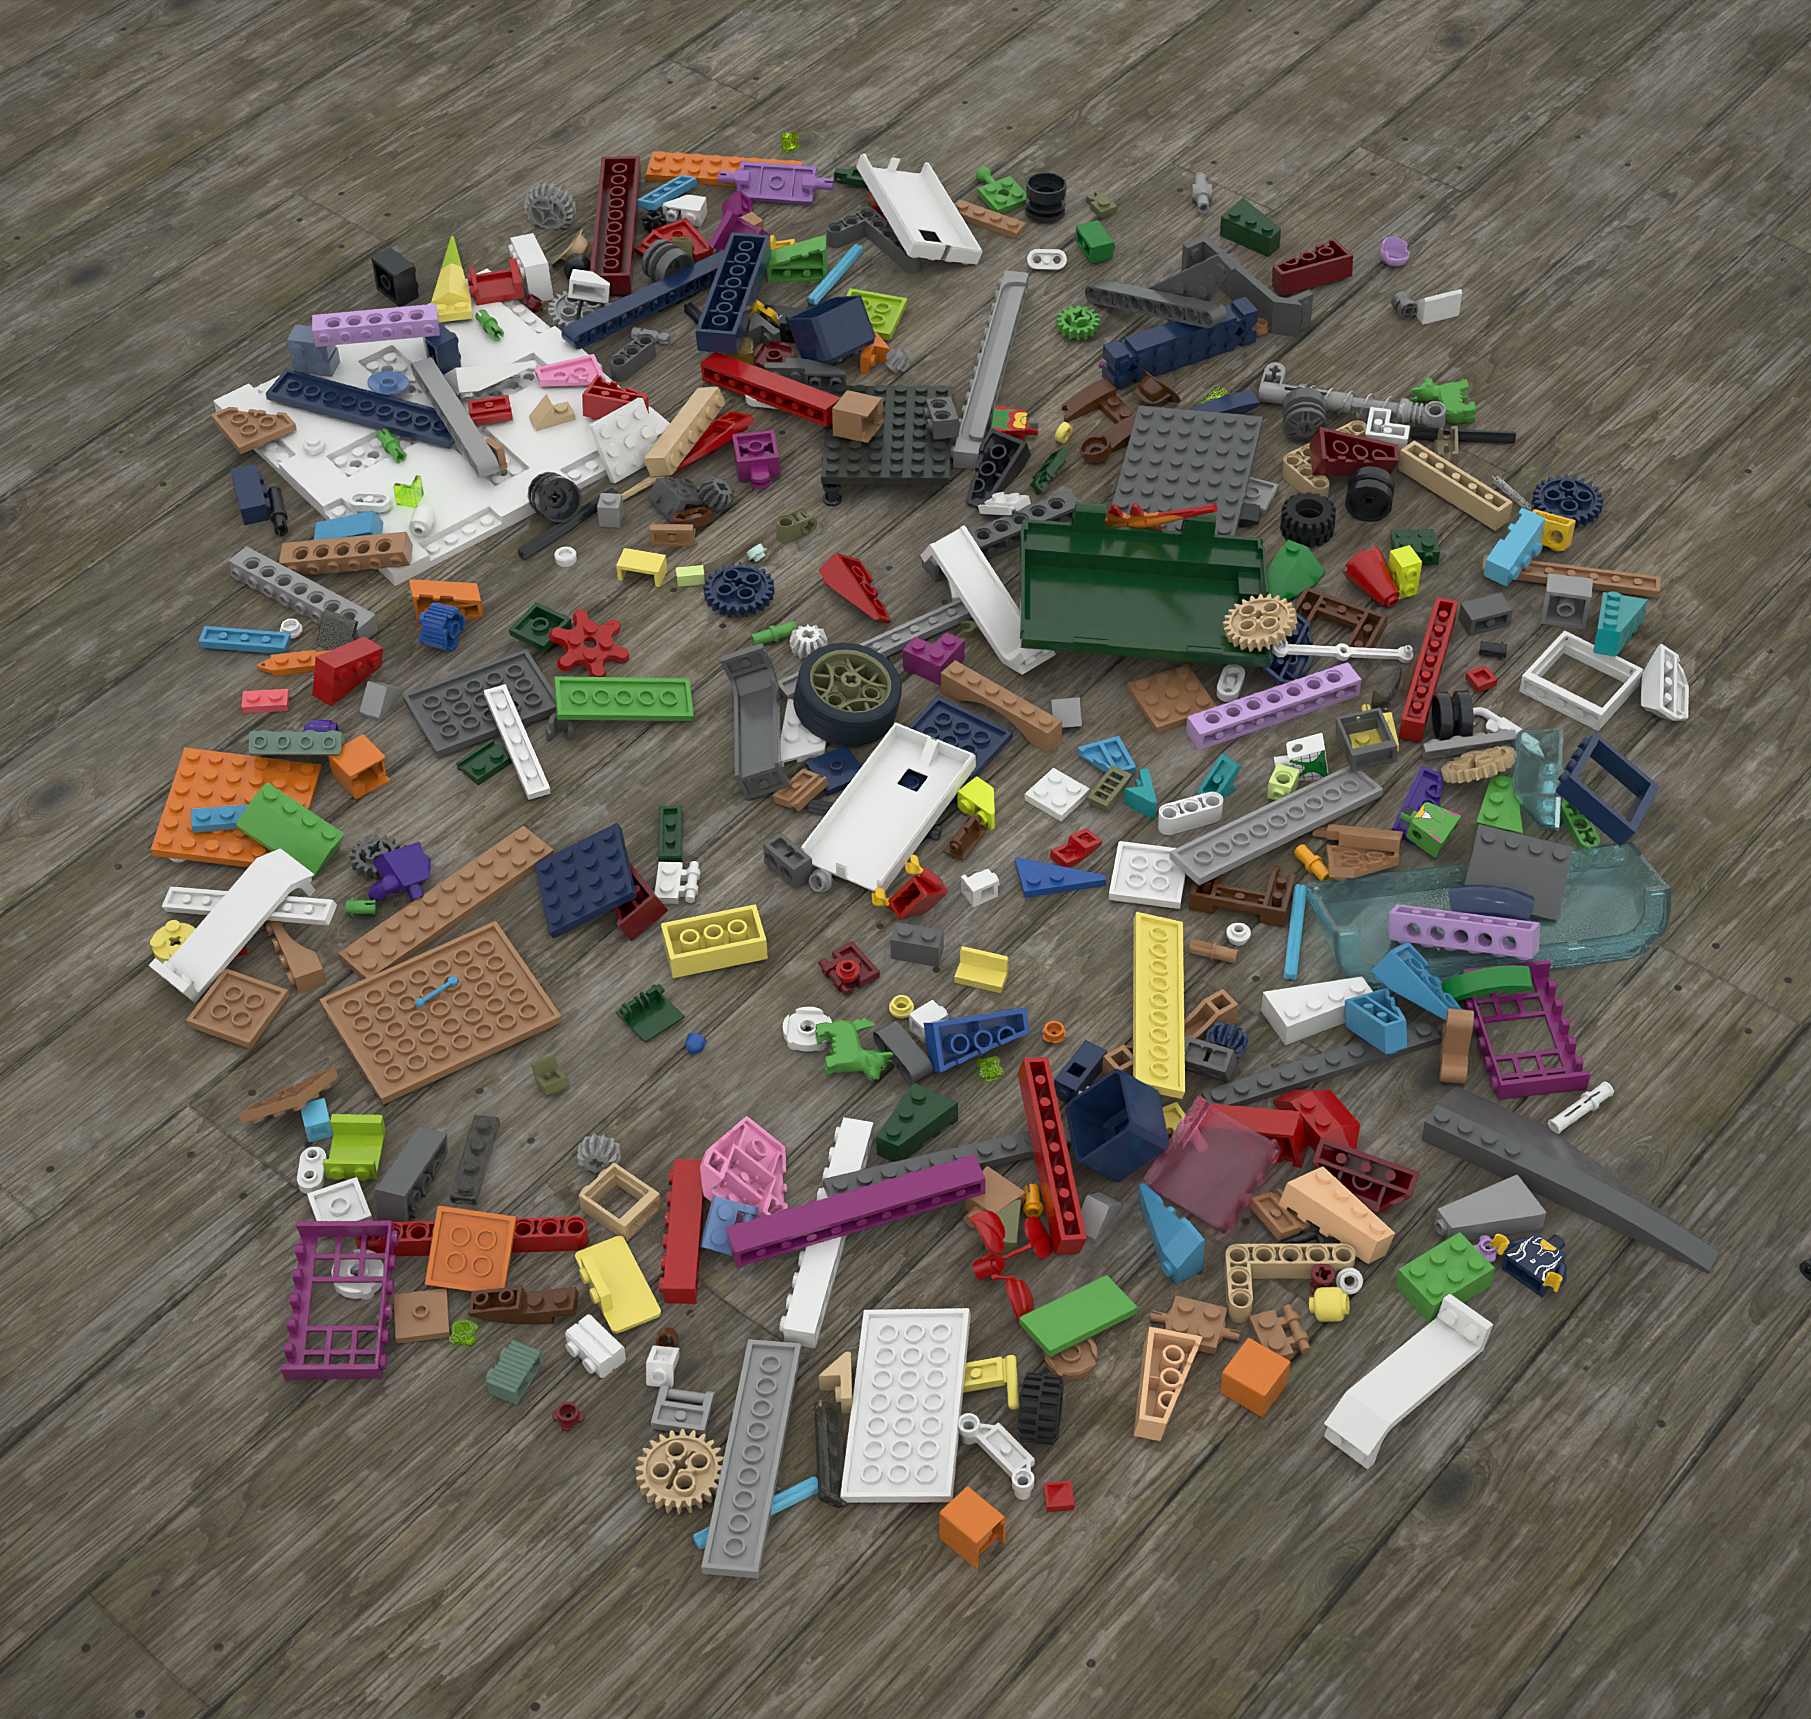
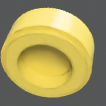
[1055,422,1072,444]

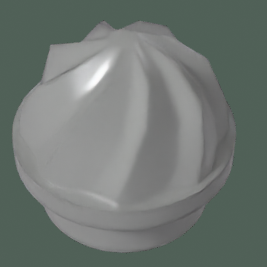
[809,869,834,893]

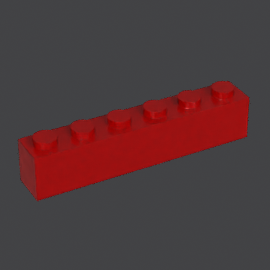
[659,1159,705,1304]

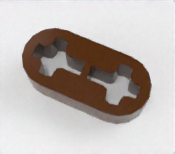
[672,507,712,528]

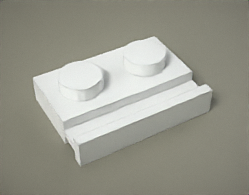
[978,492,1031,515]

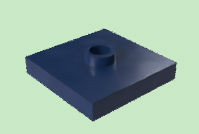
[805,745,862,796]

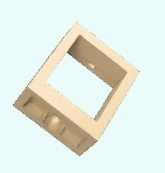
[579,1162,662,1242]

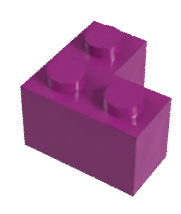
[903,632,965,686]

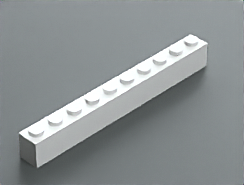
[780,1117,874,1348]

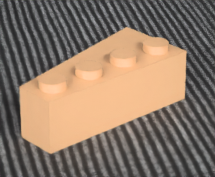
[1278,1167,1395,1264]
[1133,1327,1202,1441]

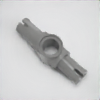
[1191,172,1212,214]

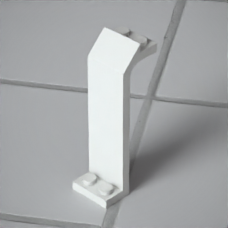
[920,525,1056,675]
[149,848,316,1003]
[1324,1294,1493,1469]

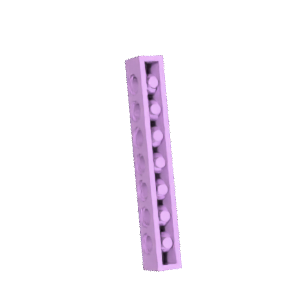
[1186,662,1361,750]

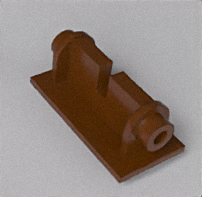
[943,815,987,861]

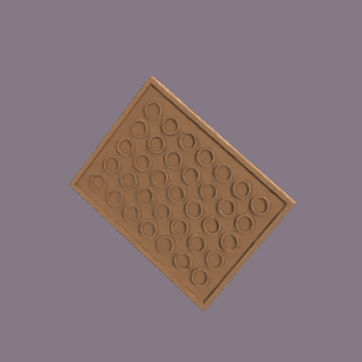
[319,921,562,1105]

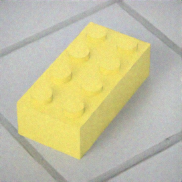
[661,904,768,978]

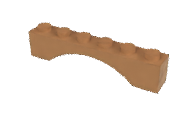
[941,660,1062,753]
[264,895,326,994]
[1102,989,1238,1077]

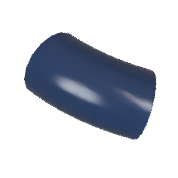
[1449,885,1535,932]

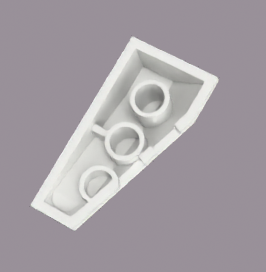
[444,361,535,399]

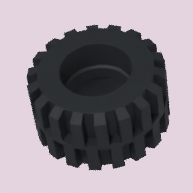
[1280,492,1336,548]
[1018,1372,1064,1445]

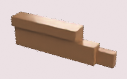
[1312,824,1403,852]

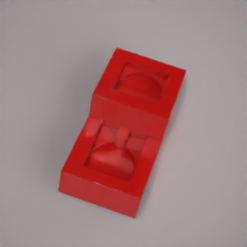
[1049,828,1102,868]

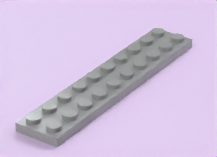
[1169,766,1383,885]
[701,1339,802,1578]

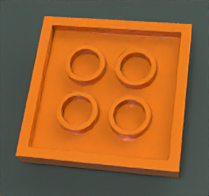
[425,1206,517,1291]

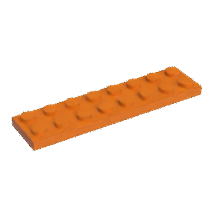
[646,151,802,187]

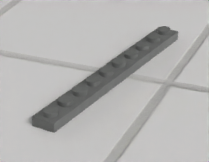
[1201,1020,1440,1106]
[823,1122,1072,1197]

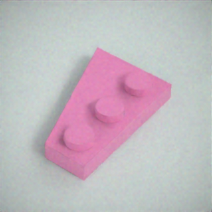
[535,354,605,387]

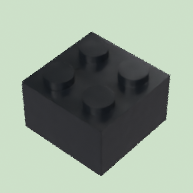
[371,247,419,307]

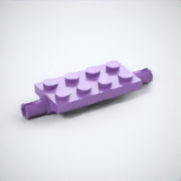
[718,161,834,205]

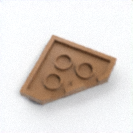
[211,407,297,454]
[1326,845,1399,881]
[238,1068,339,1124]

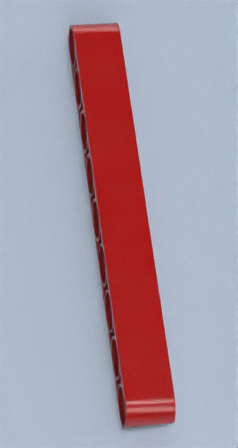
[354,1216,589,1257]

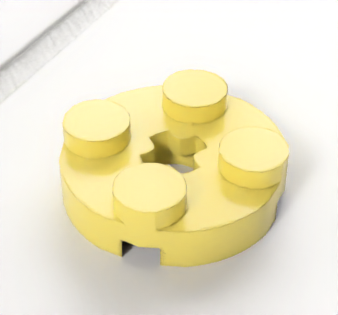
[150,920,195,964]

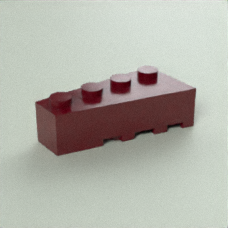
[1272,237,1353,295]
[1309,427,1399,476]

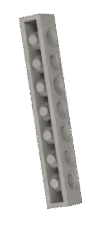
[229,546,378,641]

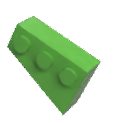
[767,235,828,282]

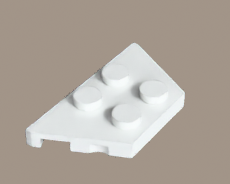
[781,699,827,767]

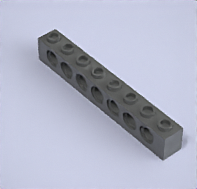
[922,490,1080,582]

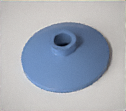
[367,371,409,396]

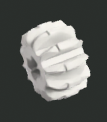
[790,624,828,660]

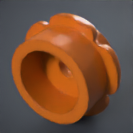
[1042,1021,1067,1044]

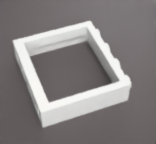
[1519,630,1643,731]

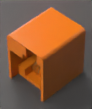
[328,734,390,799]
[1220,1338,1291,1417]
[939,1486,1006,1570]

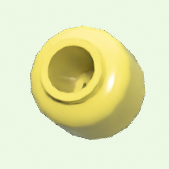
[1309,1287,1350,1322]

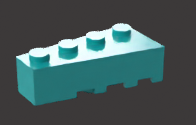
[1593,591,1648,657]

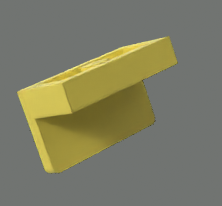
[954,946,1008,993]

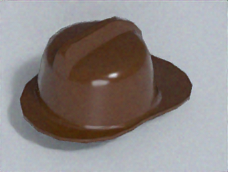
[1135,371,1181,405]

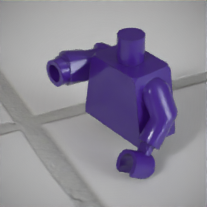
[368,842,431,902]

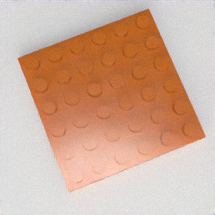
[151,748,322,868]

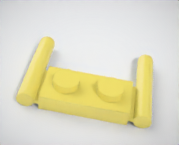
[963,1355,1019,1410]

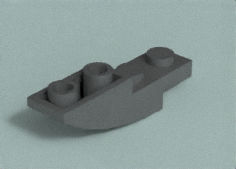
[764,357,847,390]

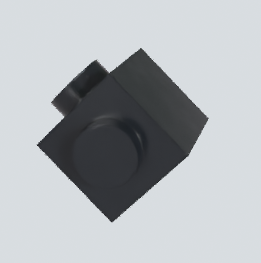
[779,310,800,343]

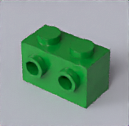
[1076,220,1115,264]

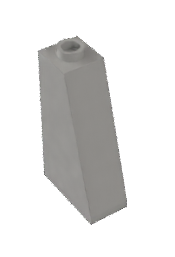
[1434,1175,1546,1240]

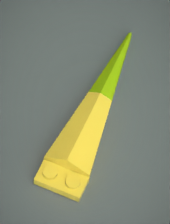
[431,236,473,322]

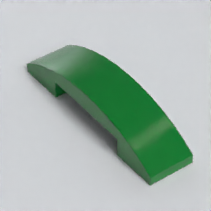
[1441,965,1533,1006]

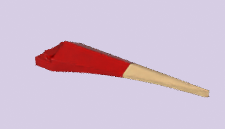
[622,411,755,500]

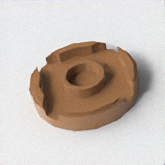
[1044,1337,1098,1380]

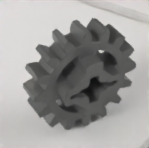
[350,834,400,880]

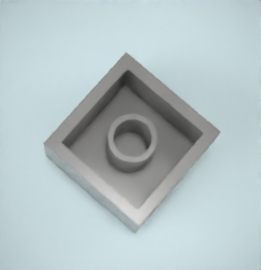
[1540,573,1593,629]

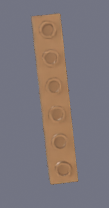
[279,532,413,575]

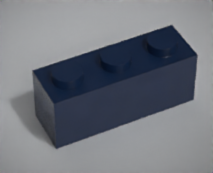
[230,464,271,525]

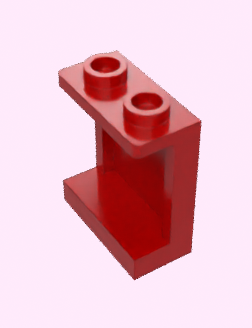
[466,258,524,305]

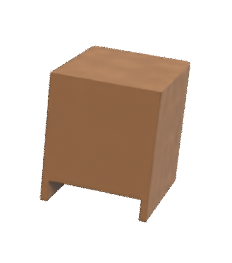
[832,390,883,443]

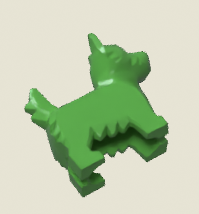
[1410,378,1476,424]
[814,1018,894,1081]

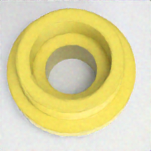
[889,995,914,1018]

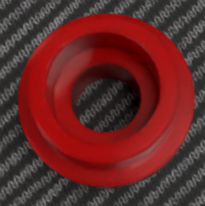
[836,960,860,983]

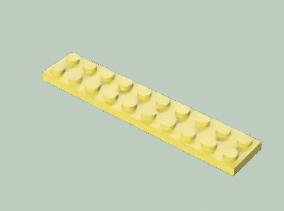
[1133,912,1185,1099]

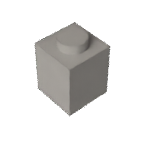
[597,493,624,528]

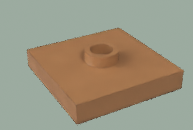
[394,1288,450,1344]

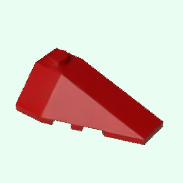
[819,553,891,624]

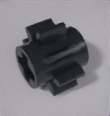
[642,210,667,233]

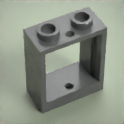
[1336,708,1397,772]

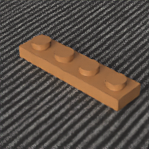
[954,199,1026,239]

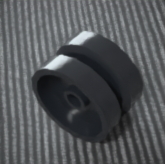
[1345,466,1395,522]
[1431,690,1474,741]

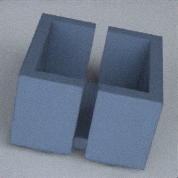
[287,324,340,377]

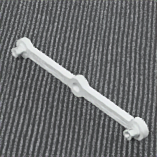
[1272,640,1413,663]

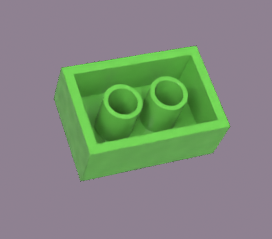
[1395,1232,1495,1323]

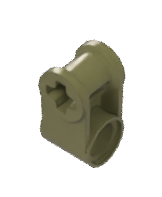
[776,507,817,543]

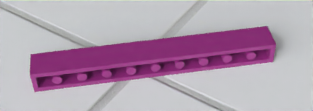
[726,1155,986,1267]

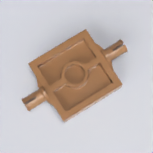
[1150,1296,1241,1355]

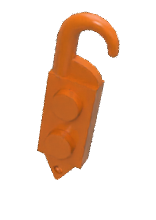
[257,650,331,677]

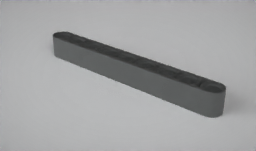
[1085,279,1227,328]

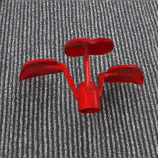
[969,1211,1053,1327]

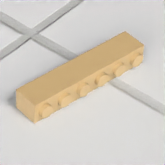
[643,387,725,476]
[1398,440,1513,531]

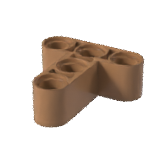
[1440,1008,1474,1084]

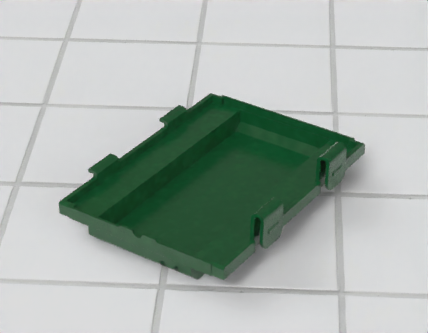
[1020,502,1272,667]

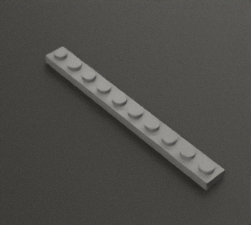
[778,599,972,701]

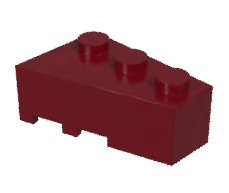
[614,862,669,941]

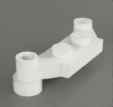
[958,1413,1035,1500]

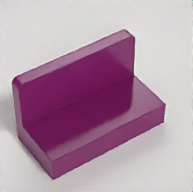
[722,189,753,217]

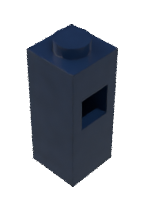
[1054,1040,1107,1102]

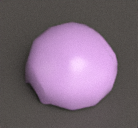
[1379,237,1410,267]

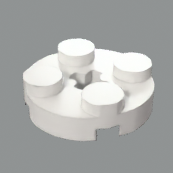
[783,1007,832,1052]
[331,1249,384,1300]

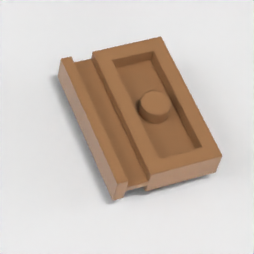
[772,769,829,811]
[1248,1189,1310,1240]

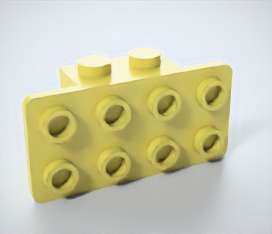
[575,1236,661,1334]

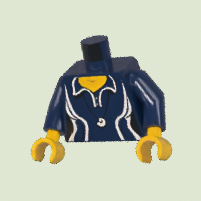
[1489,1234,1567,1298]

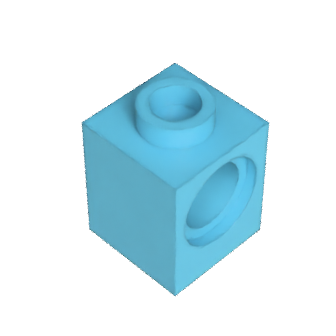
[301,1098,333,1142]

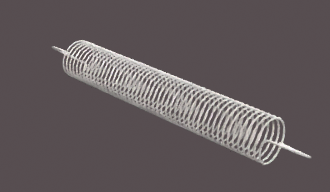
[1492,476,1532,511]

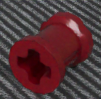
[1309,1264,1335,1295]

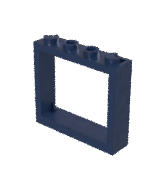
[1555,732,1660,846]

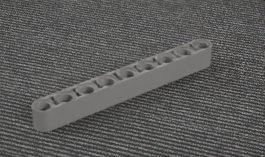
[411,357,500,478]

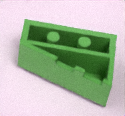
[1474,774,1523,835]

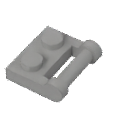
[651,1385,715,1436]

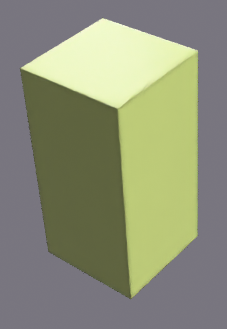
[676,565,705,587]

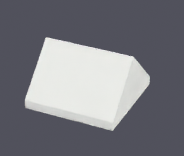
[1415,289,1462,325]

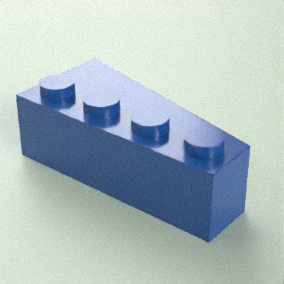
[923,1008,1030,1073]

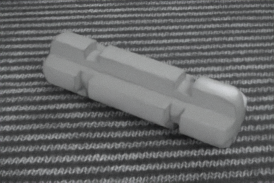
[631,327,670,345]

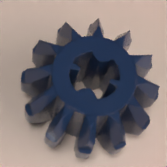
[1205,1021,1248,1059]

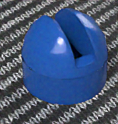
[685,1033,707,1054]

